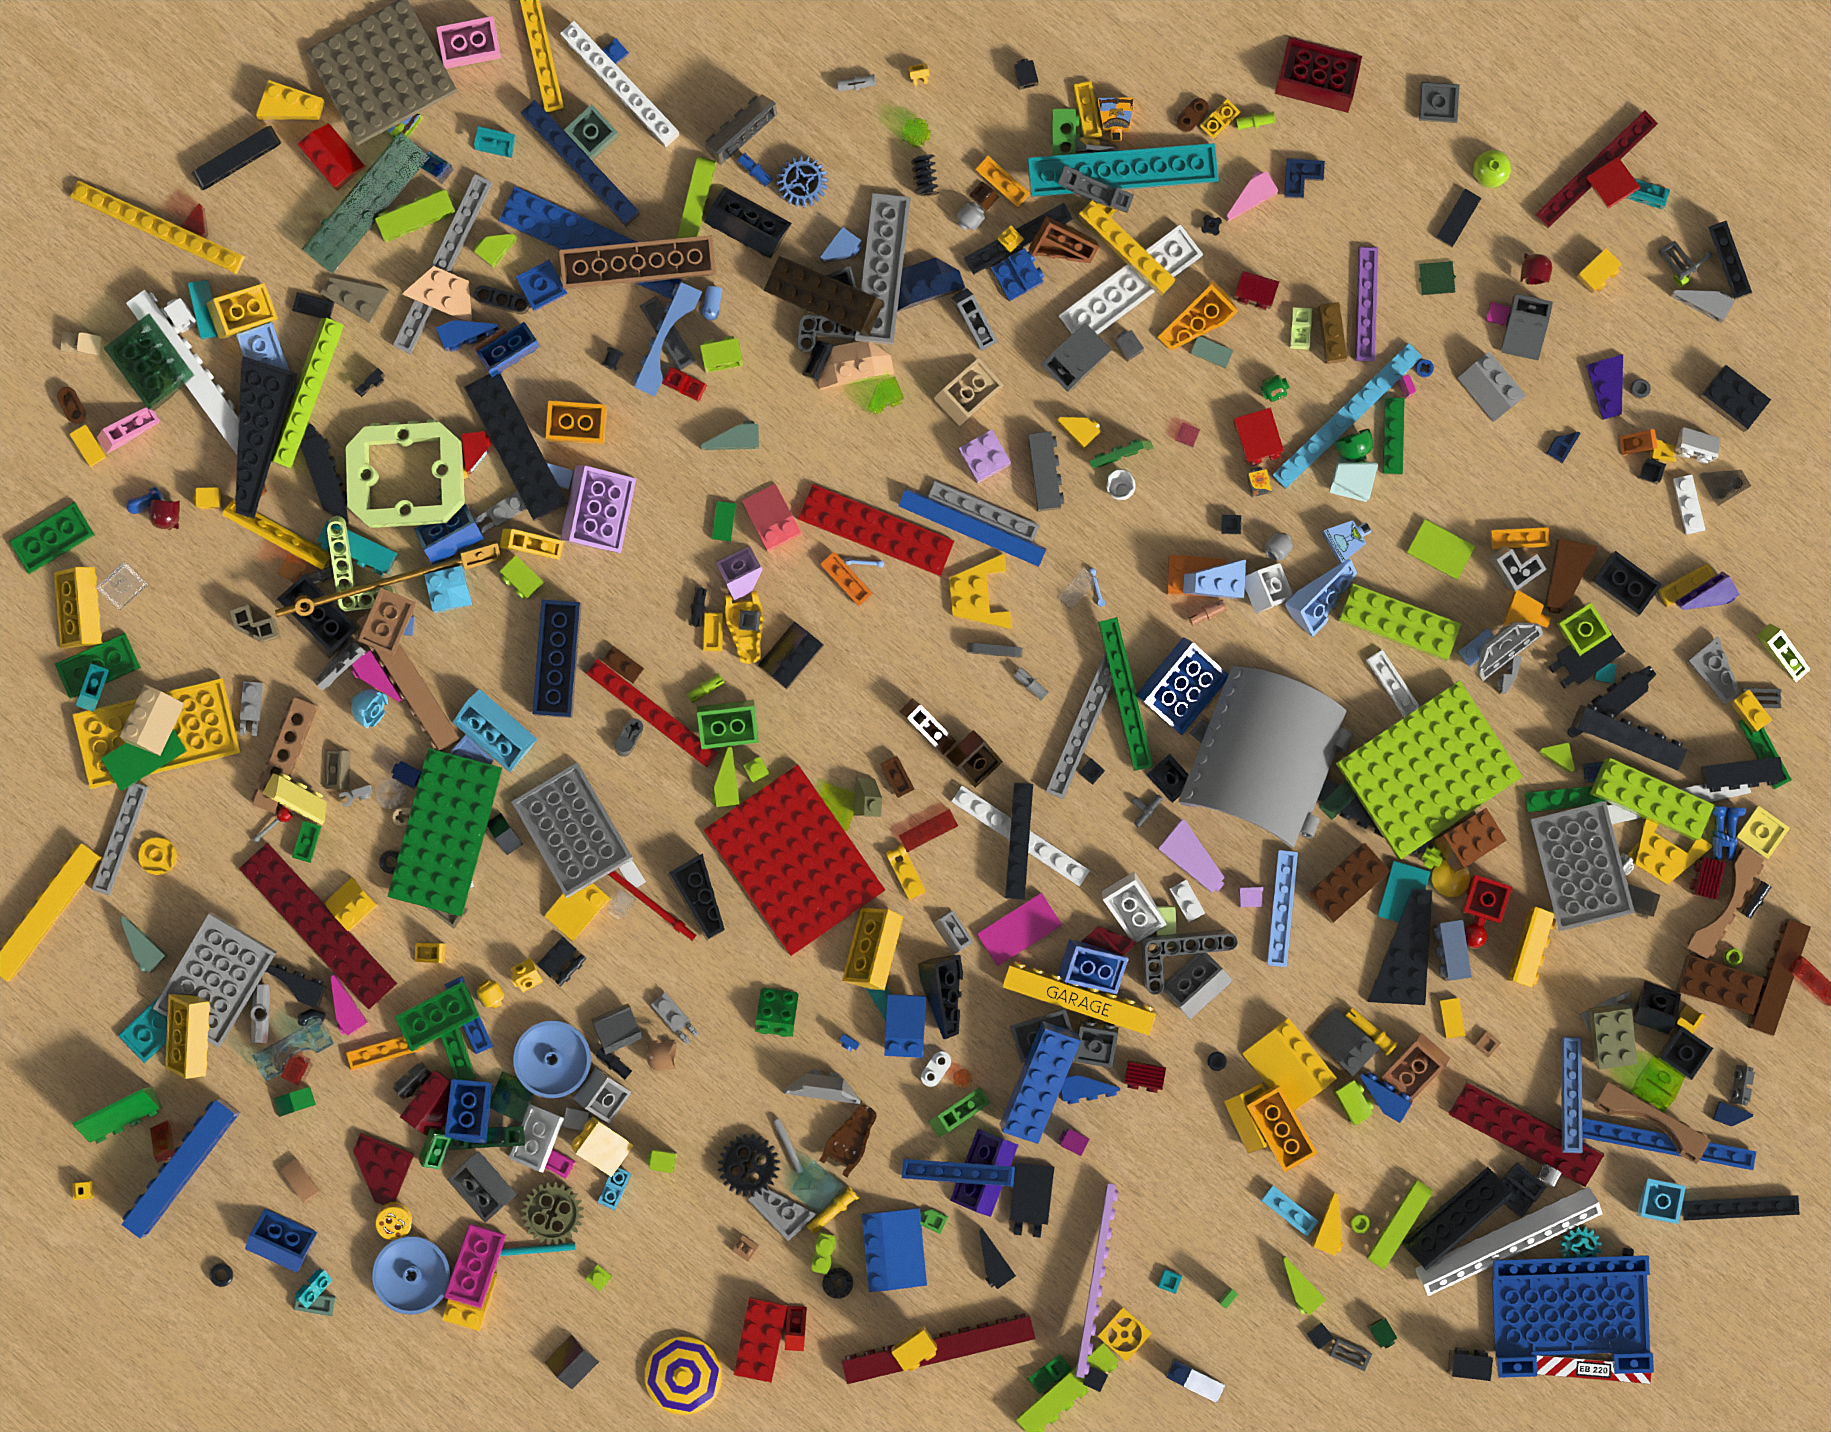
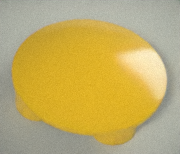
[1431,859,1470,897]

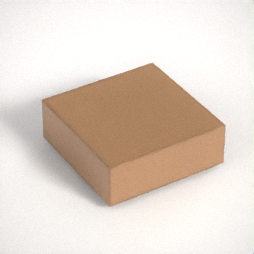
[1474,1030,1501,1057]

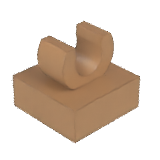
[732,1235,759,1262]

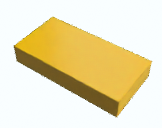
[70,424,107,467]
[703,612,723,652]
[1439,998,1466,1039]

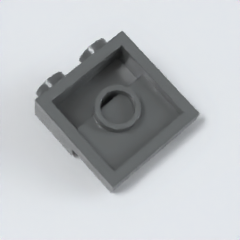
[1074,1019,1118,1068]

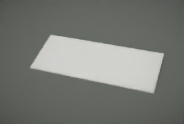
[619,860,646,888]

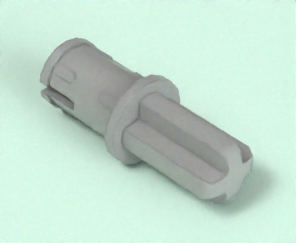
[1014,668,1049,701]

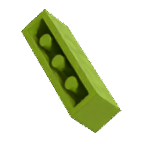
[375,189,456,242]

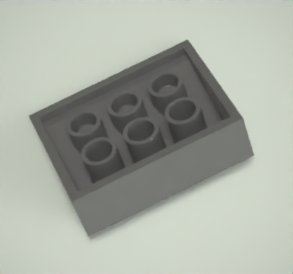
[705,94,777,165]

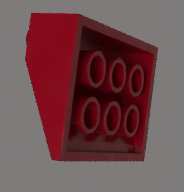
[1275,37,1362,113]

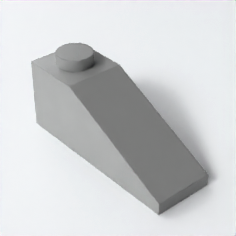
[1671,290,1735,323]

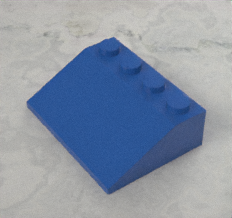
[1136,637,1228,735]
[862,1208,927,1292]

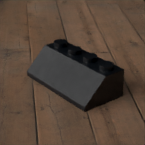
[704,187,792,259]
[276,574,358,659]

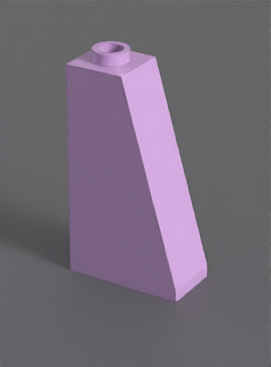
[1158,819,1224,893]

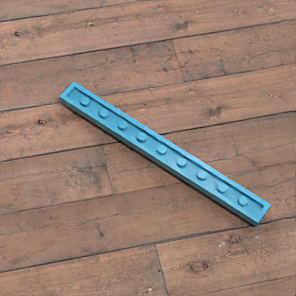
[1272,343,1422,489]

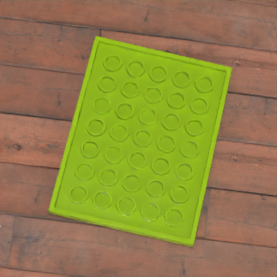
[1336,680,1523,860]

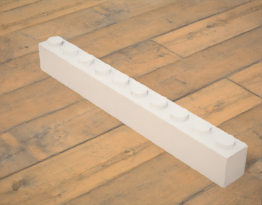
[126,290,239,454]
[1415,1187,1602,1296]

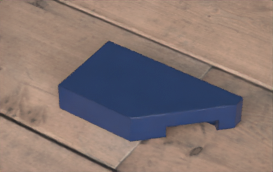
[1546,432,1581,464]
[1713,1102,1754,1127]

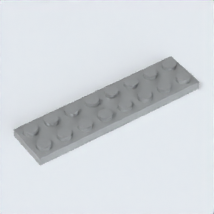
[855,193,911,345]

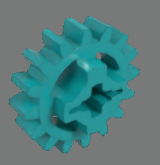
[1559,1225,1602,1258]

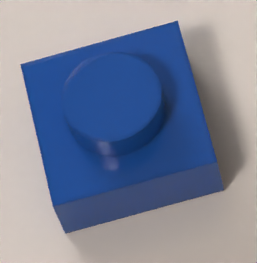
[602,38,629,64]
[839,1034,860,1052]

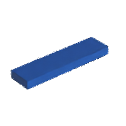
[444,976,494,1054]

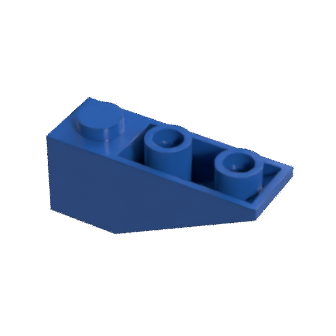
[436,320,499,352]
[1360,1071,1413,1123]
[1061,1075,1121,1104]

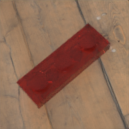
[898,809,958,853]
[1788,955,1831,1006]
[150,1120,175,1163]

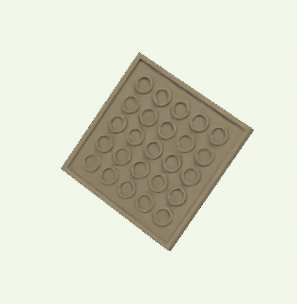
[305,0,458,146]

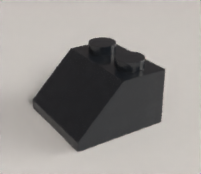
[1633,981,1681,1035]

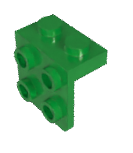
[755,988,799,1037]

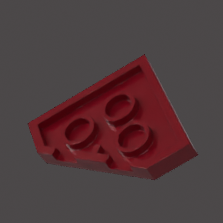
[353,1133,415,1205]

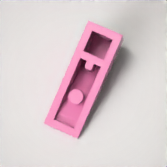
[1226,171,1278,222]
[97,405,160,453]

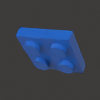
[516,259,568,311]

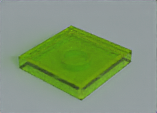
[820,783,855,831]

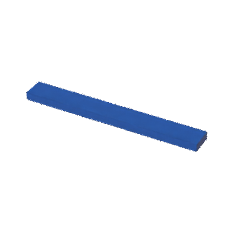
[899,488,1047,567]

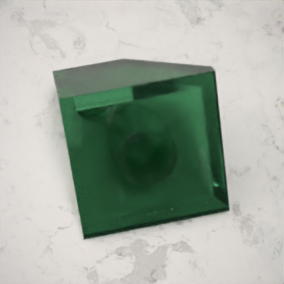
[490,1071,534,1122]

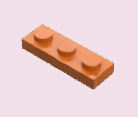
[820,552,873,607]

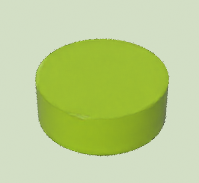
[1350,1214,1370,1234]

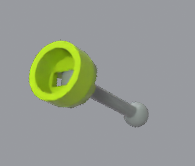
[1673,251,1712,287]

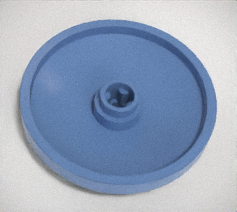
[513,1021,591,1098]
[372,1236,451,1315]

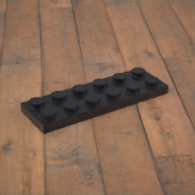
[1401,1167,1514,1271]

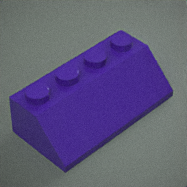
[950,1129,1018,1217]

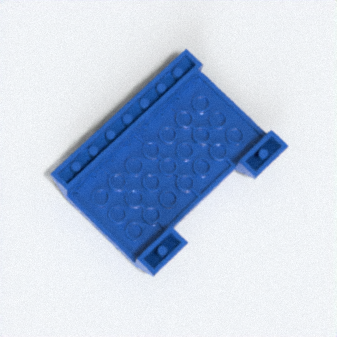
[1492,1255,1654,1378]

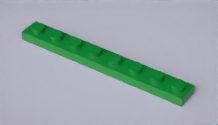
[1098,617,1153,771]

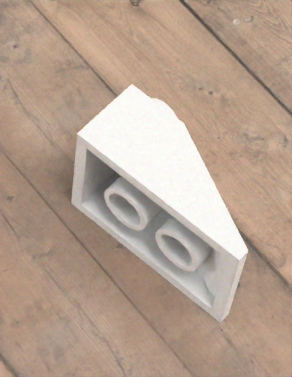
[1102,872,1167,942]

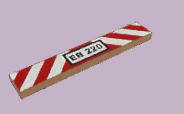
[1536,1355,1652,1384]

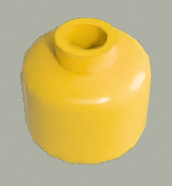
[476,979,505,1009]

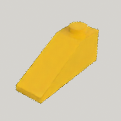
[499,529,564,560]
[1312,1192,1343,1256]

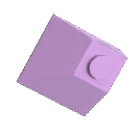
[716,546,762,600]

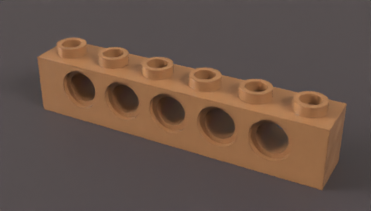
[251,697,318,814]

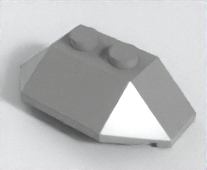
[1478,622,1543,681]
[783,1070,860,1104]

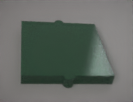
[1419,261,1456,296]

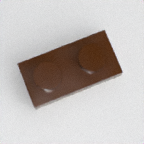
[602,646,644,684]
[880,756,915,798]

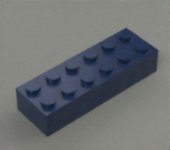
[532,599,582,718]

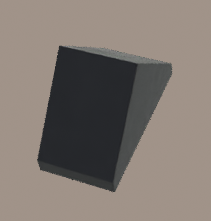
[487,813,523,855]

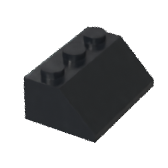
[758,621,824,690]

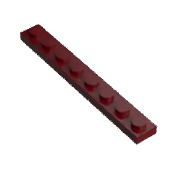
[1535,110,1658,229]

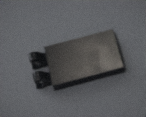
[1548,627,1626,689]
[1009,1162,1054,1238]

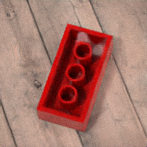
[734,1297,788,1383]

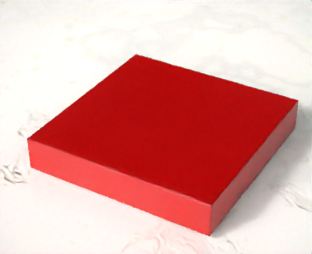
[1586,157,1640,209]

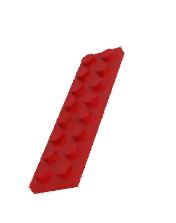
[798,484,955,577]

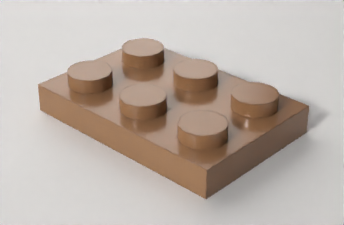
[358,588,417,656]

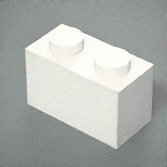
[164,298,197,333]

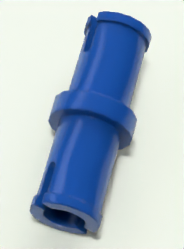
[737,153,773,187]

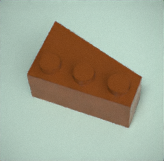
[1028,216,1099,263]

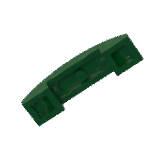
[449,1126,525,1150]

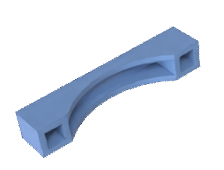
[632,282,702,396]

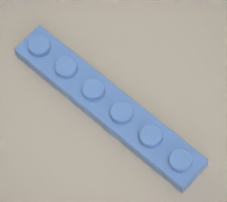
[1267,850,1298,967]

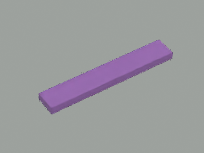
[1355,247,1378,362]

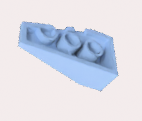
[1285,559,1357,637]

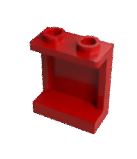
[1233,407,1284,466]

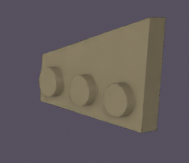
[320,277,389,323]

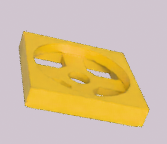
[1097,1307,1152,1362]

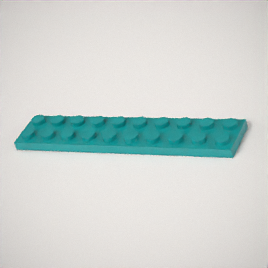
[1027,143,1219,197]

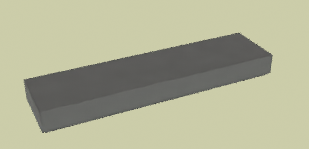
[640,296,696,371]

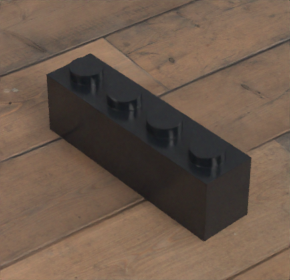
[1708,221,1753,300]
[1701,757,1784,793]

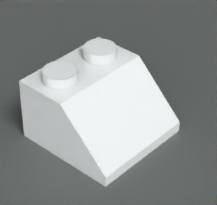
[1245,563,1293,613]

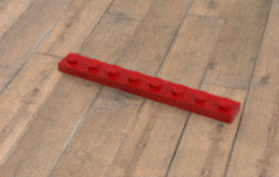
[586,659,719,768]

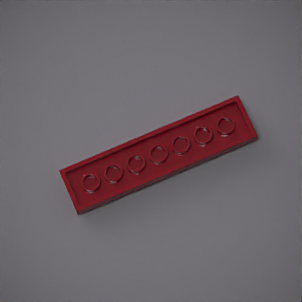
[1449,1081,1604,1187]

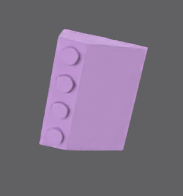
[560,466,636,553]

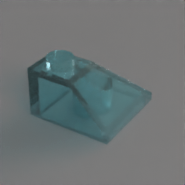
[789,1160,843,1214]

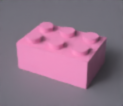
[436,16,502,69]

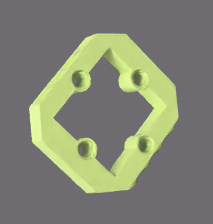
[346,419,465,528]

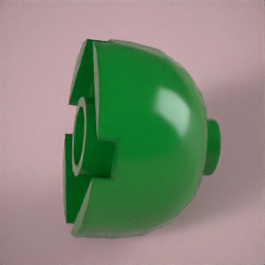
[1334,428,1373,462]

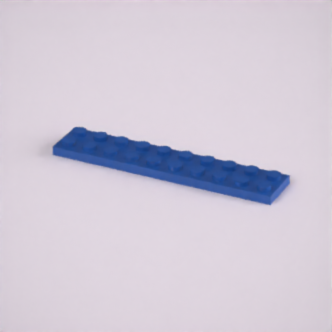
[499,187,682,300]

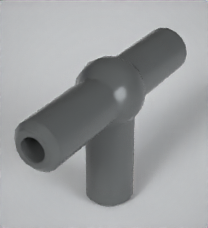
[1131,795,1163,828]

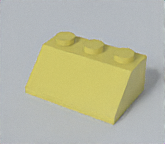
[262,773,327,825]

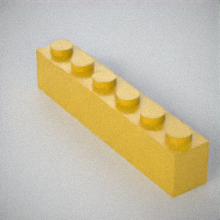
[1078,200,1176,296]

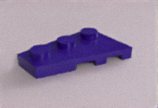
[1586,354,1623,420]

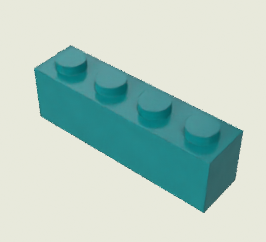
[317,520,398,576]

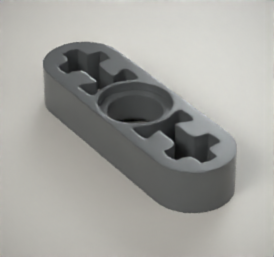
[967,643,1023,658]

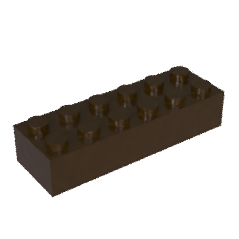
[763,256,884,337]

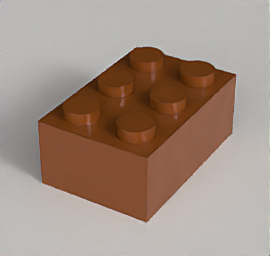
[1434,808,1507,873]

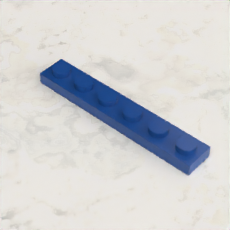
[901,1159,1015,1187]

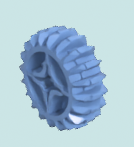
[777,156,828,208]

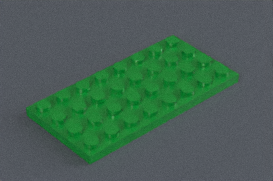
[387,748,503,917]

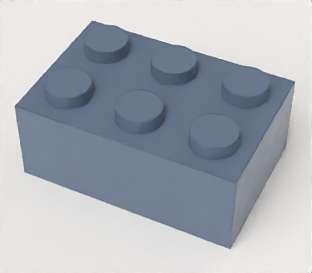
[1433,920,1472,981]

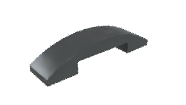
[1057,166,1134,213]

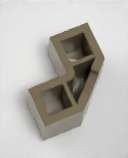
[230,605,281,643]

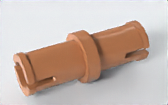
[1188,599,1227,626]

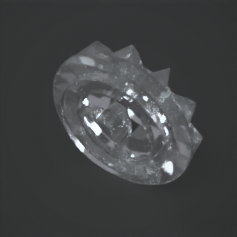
[375,779,406,809]

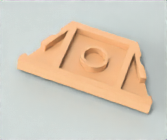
[402,266,472,322]

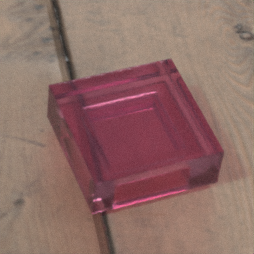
[1175,422,1200,448]

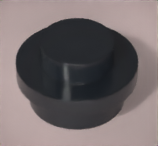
[1207,1052,1227,1071]

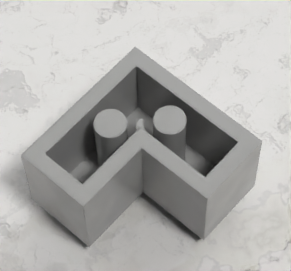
[1489,547,1547,591]

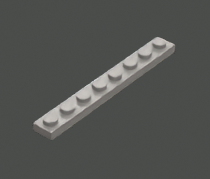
[1046,653,1112,799]

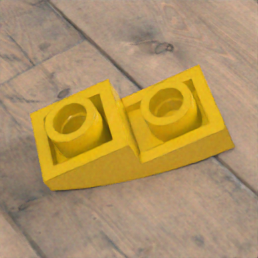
[1200,99,1241,139]

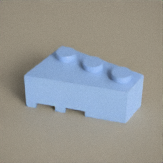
[1183,560,1246,599]

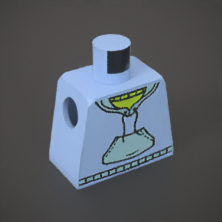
[1322,520,1371,564]

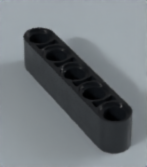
[191,126,281,190]

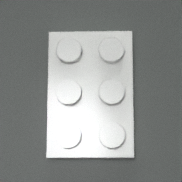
[509,1104,564,1172]

